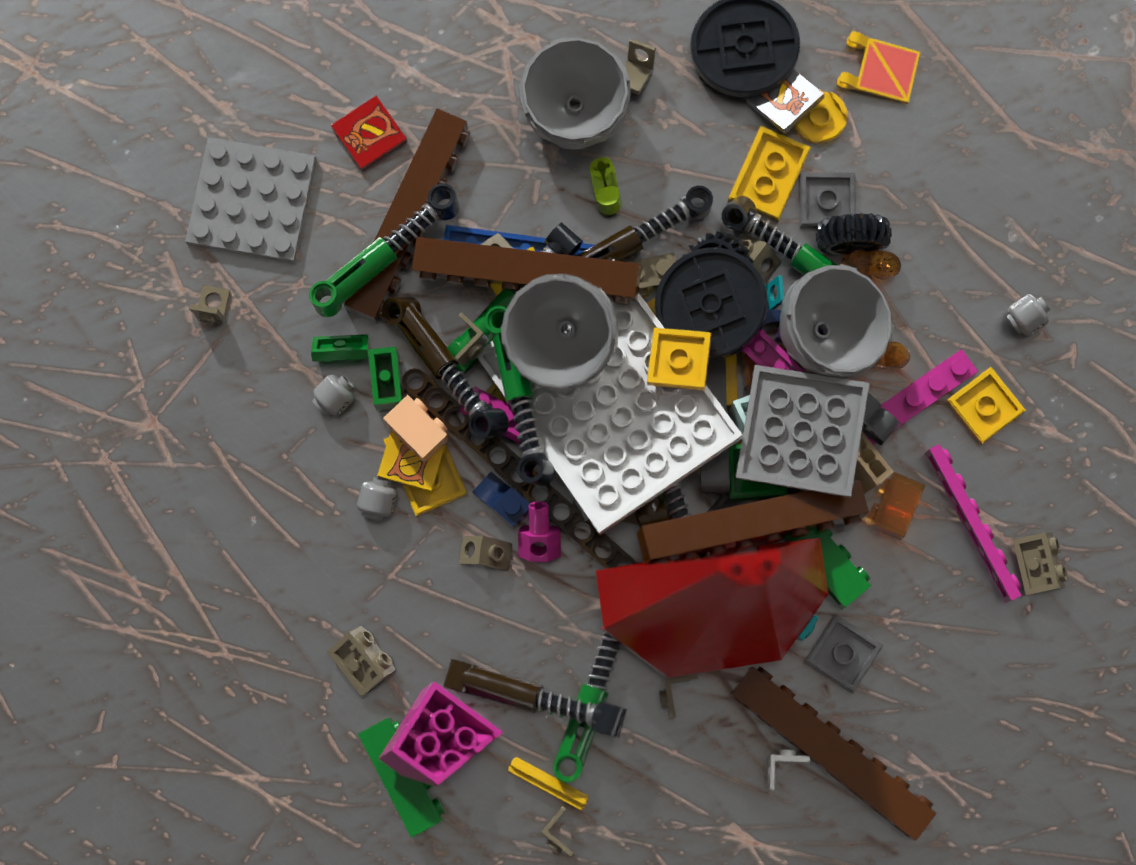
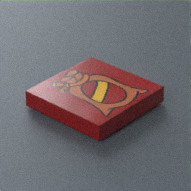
[331,95,407,171]

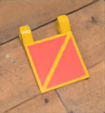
[837,31,920,104]

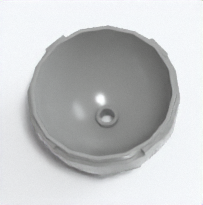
[519,37,631,150]
[780,264,894,379]
[501,274,618,391]

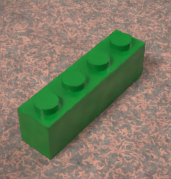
[781,529,871,610]
[358,717,446,838]

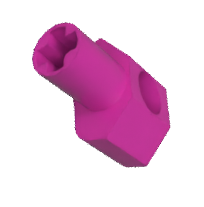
[518,501,561,562]

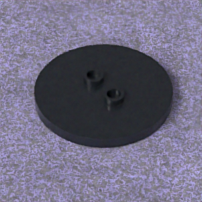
[691,0,800,97]
[655,247,768,360]

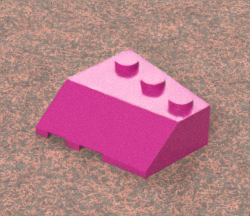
[379,681,503,786]

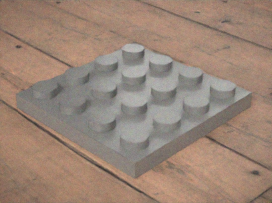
[185,137,316,263]
[736,365,869,498]

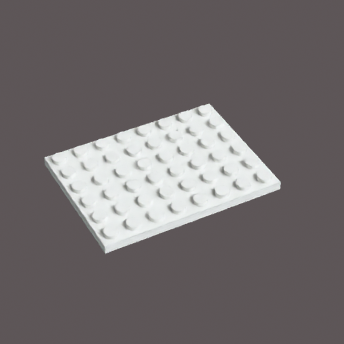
[477,259,743,535]

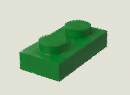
[311,334,369,362]

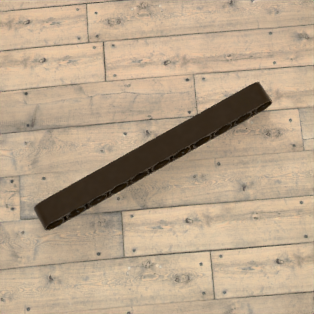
[402,368,636,569]

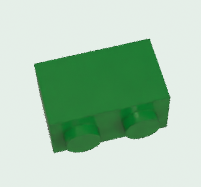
[368,346,404,411]

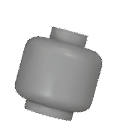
[1006,294,1050,336]
[313,374,355,416]
[357,477,397,521]

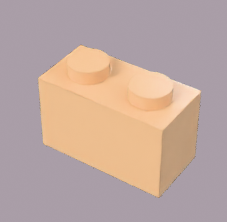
[383,395,449,464]

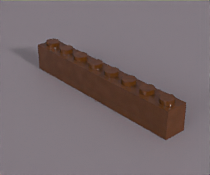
[344,108,470,324]
[412,237,642,305]
[636,480,869,565]
[729,666,937,841]

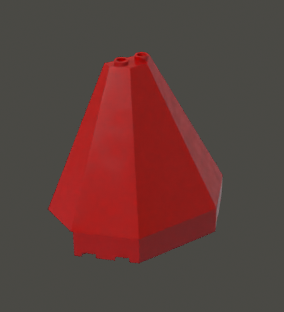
[595,538,829,678]

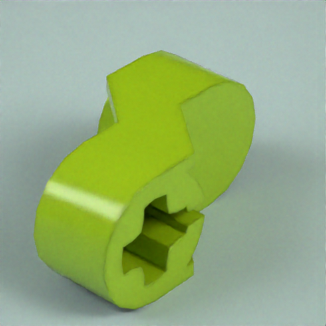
[589,157,622,215]

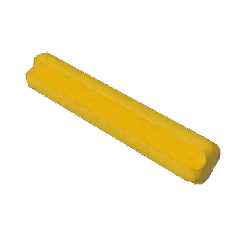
[508,757,589,810]

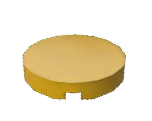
[794,90,847,144]

